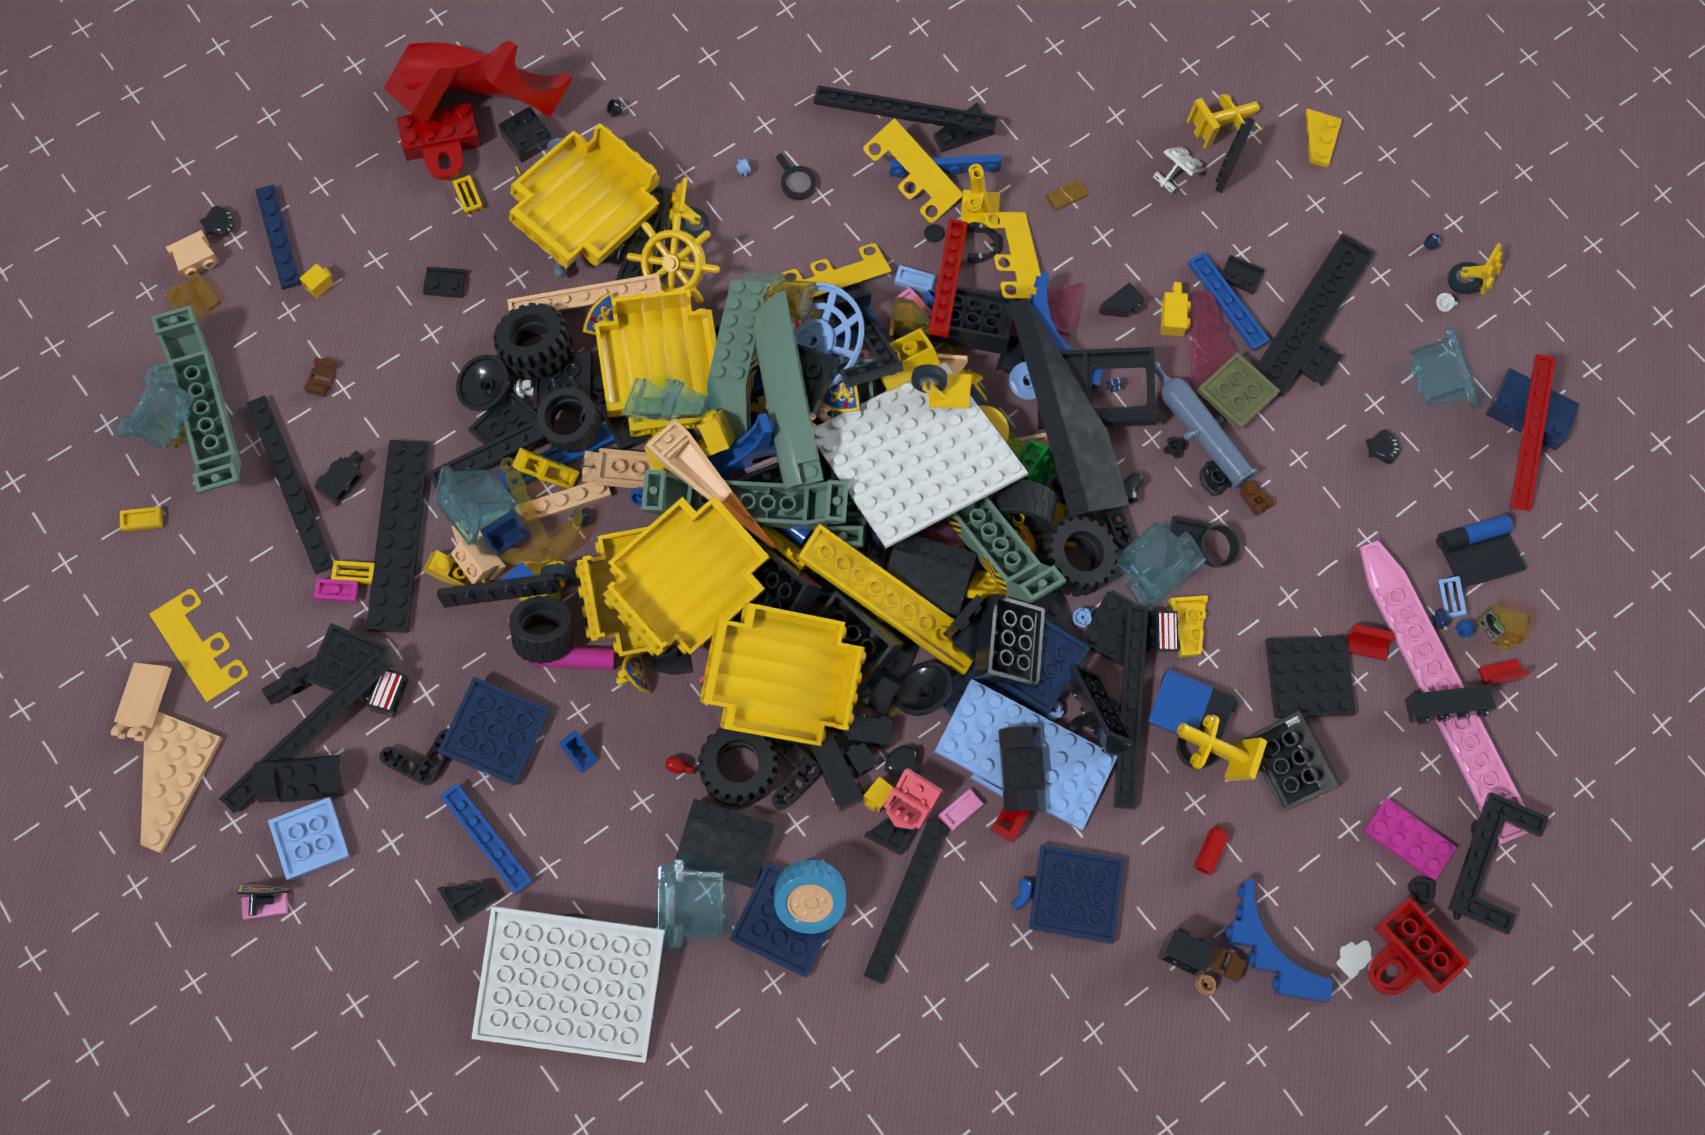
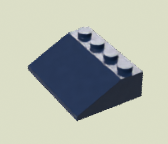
[1485,368,1579,451]

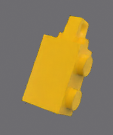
[1161,282,1191,337]

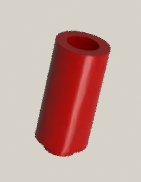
[1193,827,1229,876]

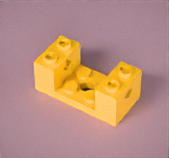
[644,409,736,473]

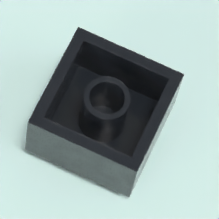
[498,106,552,163]
[1157,928,1215,977]

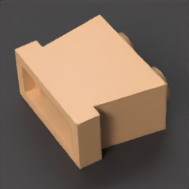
[166,230,219,280]
[451,536,506,584]

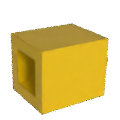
[299,263,334,299]
[863,777,894,813]

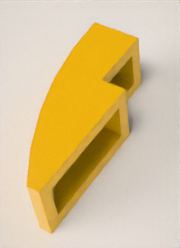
[512,448,579,489]

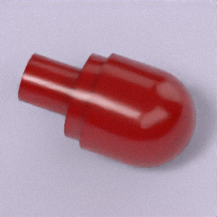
[665,756,694,775]

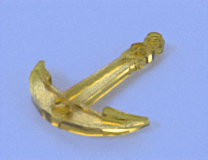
[498,457,582,567]

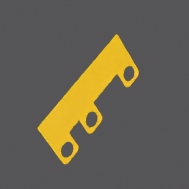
[863,118,964,223]
[984,212,1041,298]
[782,243,891,298]
[149,589,248,702]

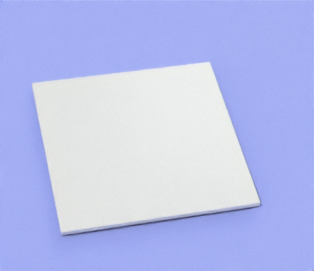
[813,362,1028,548]

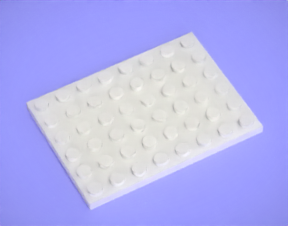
[471,906,665,1063]

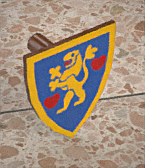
[582,292,614,335]
[822,379,861,413]

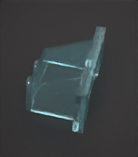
[1410,327,1480,410]
[114,363,194,450]
[622,378,711,421]
[434,466,516,545]
[1115,522,1206,611]
[658,859,725,952]

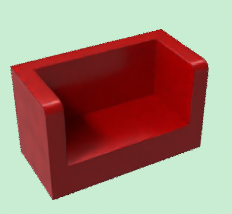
[990,807,1030,843]

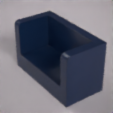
[480,509,532,556]

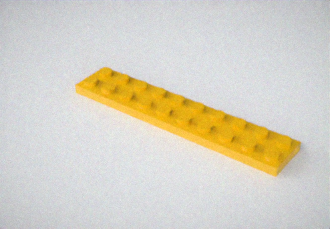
[797,524,972,675]

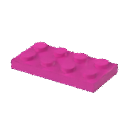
[1362,798,1457,881]

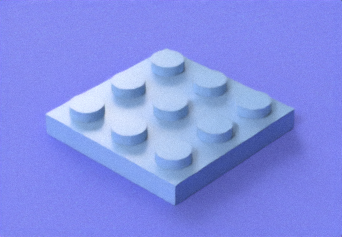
[268,797,350,881]

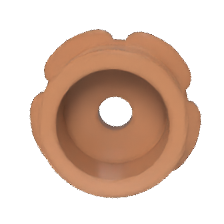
[1195,974,1216,996]

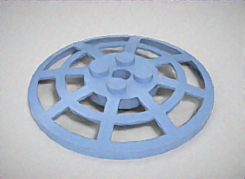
[758,283,864,389]

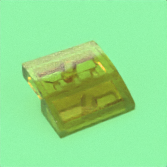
[165,273,222,319]

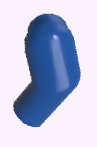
[1011,878,1033,910]

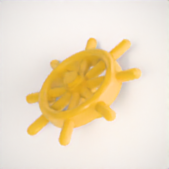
[626,212,720,304]

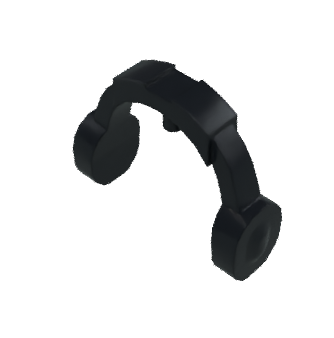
[967,222,1000,263]

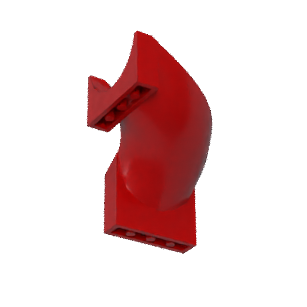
[384,40,573,122]

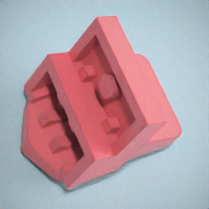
[883,768,943,830]

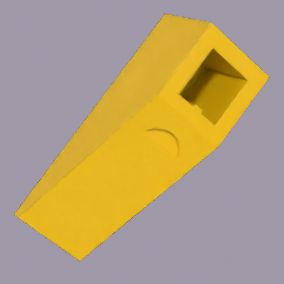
[422,550,490,586]

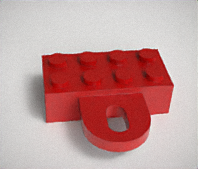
[396,103,481,180]
[1367,897,1470,996]

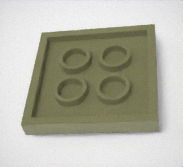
[1197,352,1280,430]

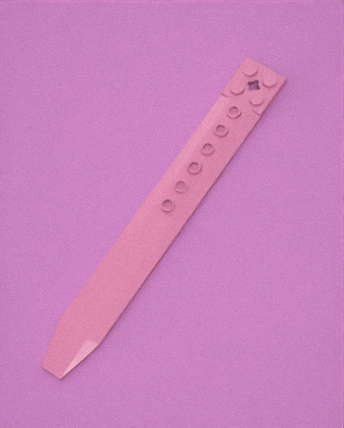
[1359,540,1528,846]

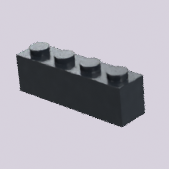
[1405,684,1496,725]
[807,726,865,812]

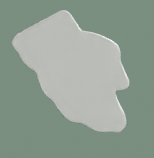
[1337,941,1372,979]

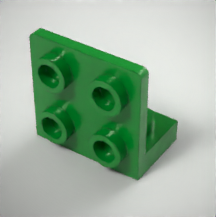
[1017,439,1056,485]

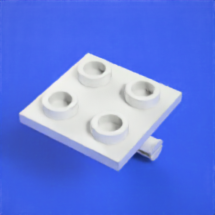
[1153,146,1206,194]

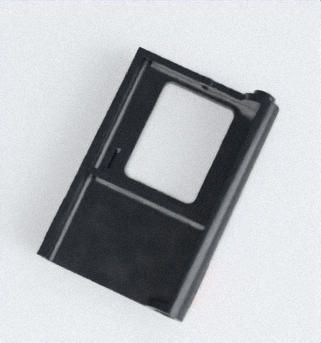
[1037,347,1160,429]

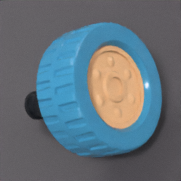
[774,858,846,934]

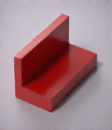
[1347,624,1394,661]
[1477,659,1530,687]

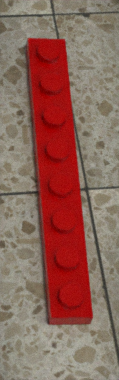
[928,219,968,337]
[1509,354,1556,512]

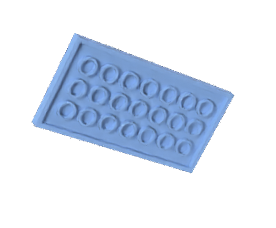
[934,679,1117,830]

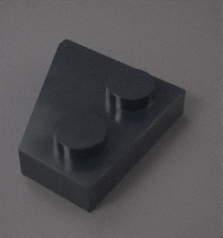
[864,818,914,856]
[437,882,496,924]

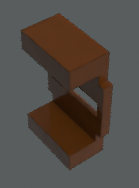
[304,357,336,397]
[1207,945,1247,983]

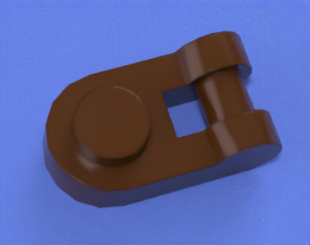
[1240,481,1274,516]

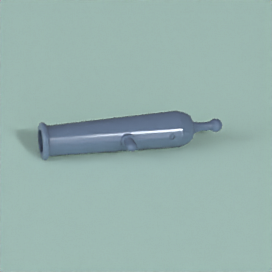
[1155,361,1257,489]

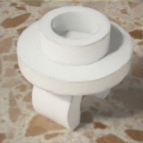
[1436,293,1458,312]
[514,379,533,399]

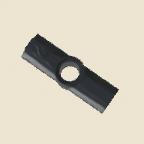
[262,658,315,705]

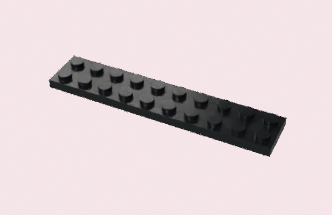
[1255,233,1374,397]
[366,440,430,633]

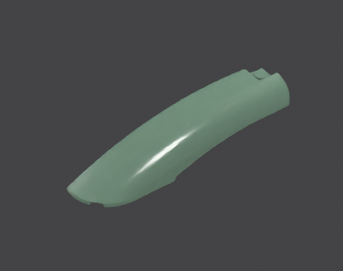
[754,291,824,491]

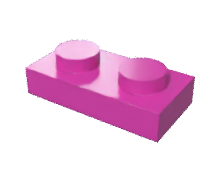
[314,578,359,603]

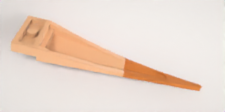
[646,419,775,549]

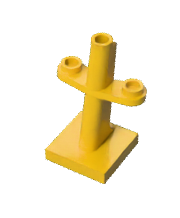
[1187,94,1260,150]
[961,164,1000,229]
[1177,715,1267,781]

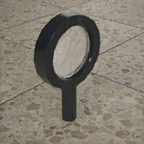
[776,153,816,200]

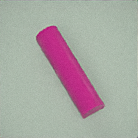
[531,647,615,670]

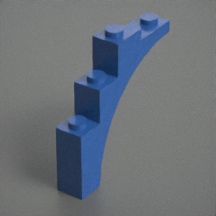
[1030,271,1103,389]
[707,413,776,480]
[1225,879,1332,1003]

